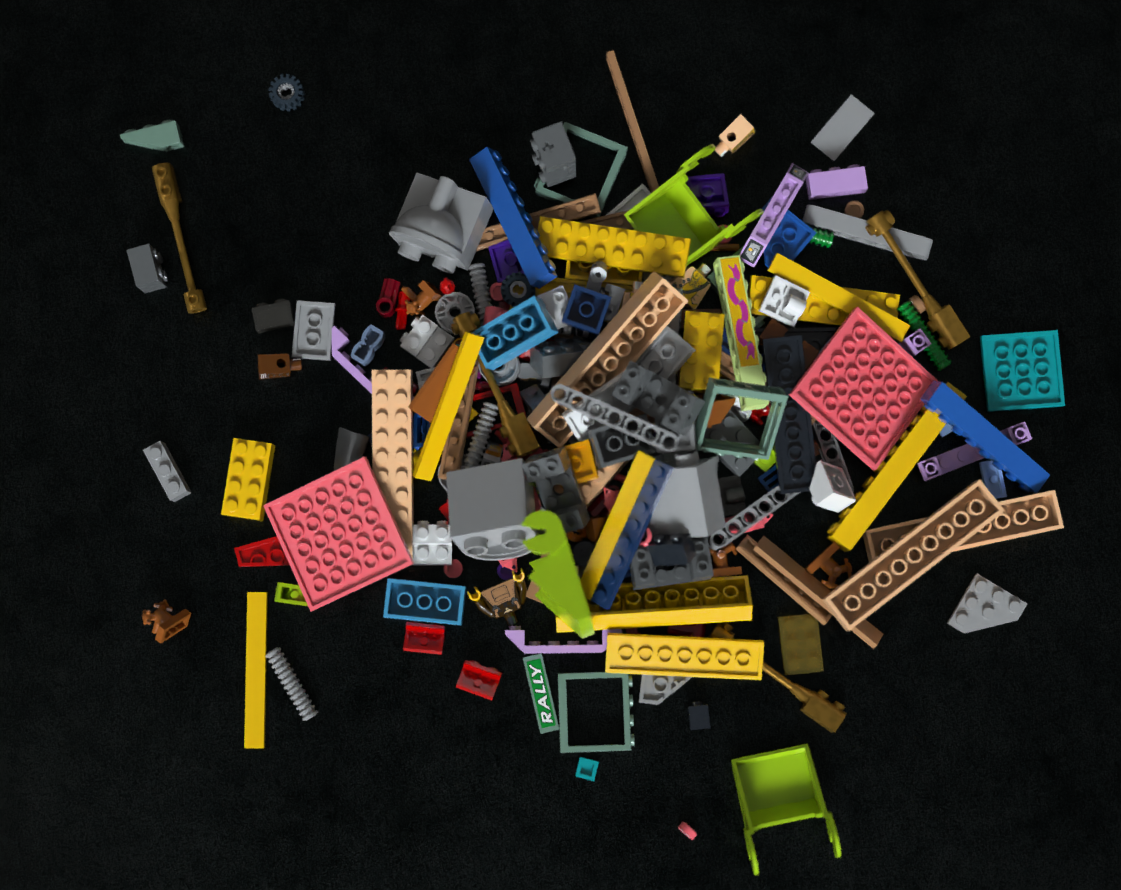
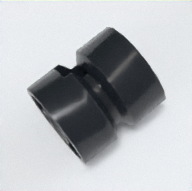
[572,541,595,567]

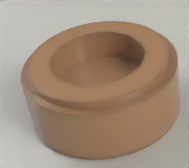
[844,201,864,218]
[909,295,926,314]

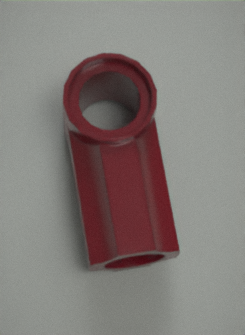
[376,278,401,318]
[587,485,620,516]
[667,623,707,637]

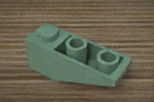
[120,120,184,151]

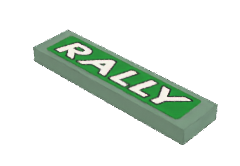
[523,653,559,734]

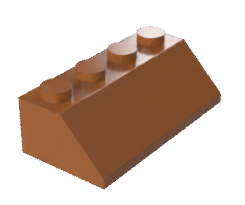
[408,343,478,423]

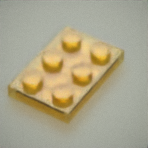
[778,614,824,675]

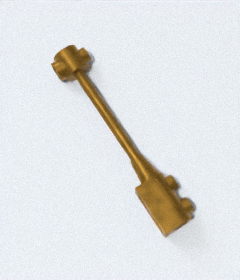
[152,163,207,314]
[865,210,970,350]
[451,312,540,459]
[708,622,846,732]

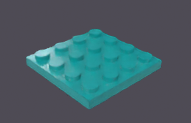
[980,330,1065,412]

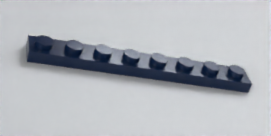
[591,459,674,609]

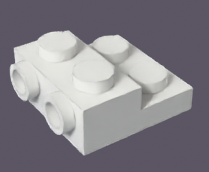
[400,315,454,368]
[413,521,452,566]

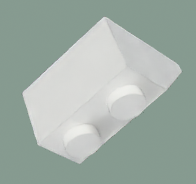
[809,460,856,513]

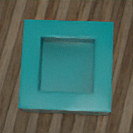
[575,757,599,781]

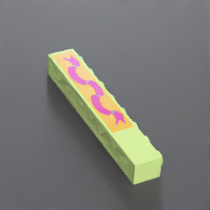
[713,255,770,411]

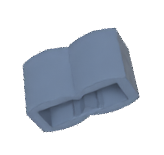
[351,325,385,367]

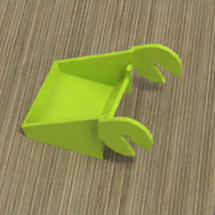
[624,144,764,277]
[521,510,595,638]
[731,744,841,875]

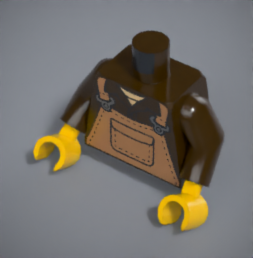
[467,568,527,626]

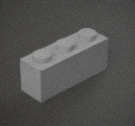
[143,441,192,502]

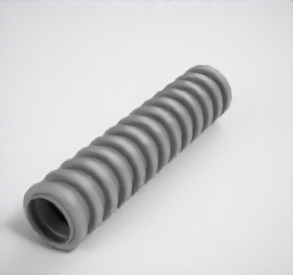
[468,263,493,327]
[461,402,499,469]
[265,647,318,721]

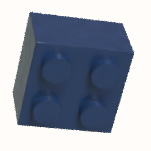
[562,284,611,335]

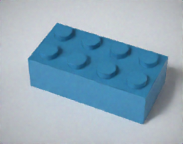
[472,296,559,370]
[383,578,466,625]

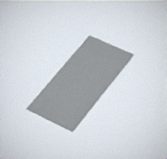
[811,95,874,161]

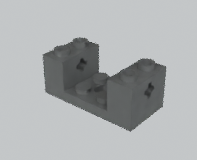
[530,122,576,187]
[612,360,705,436]
[522,446,590,533]
[629,537,714,590]

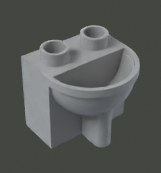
[389,173,493,274]
[627,450,726,539]
[446,458,538,560]

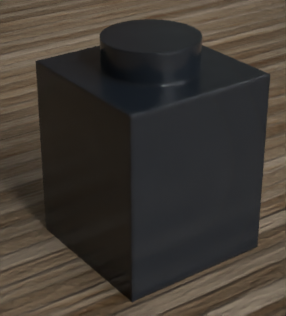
[687,701,710,730]

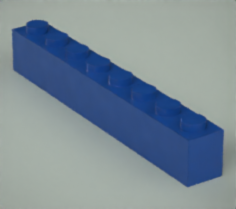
[469,147,558,289]
[920,380,1050,493]

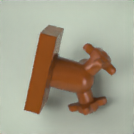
[401,280,444,316]
[709,542,742,577]
[805,542,852,588]
[142,599,191,644]

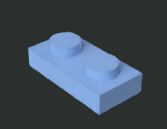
[979,460,1007,499]

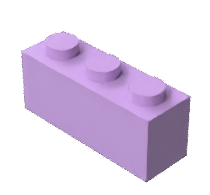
[806,164,868,200]

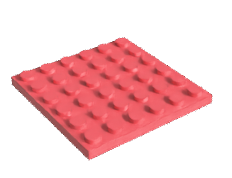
[789,307,938,470]
[263,457,414,611]

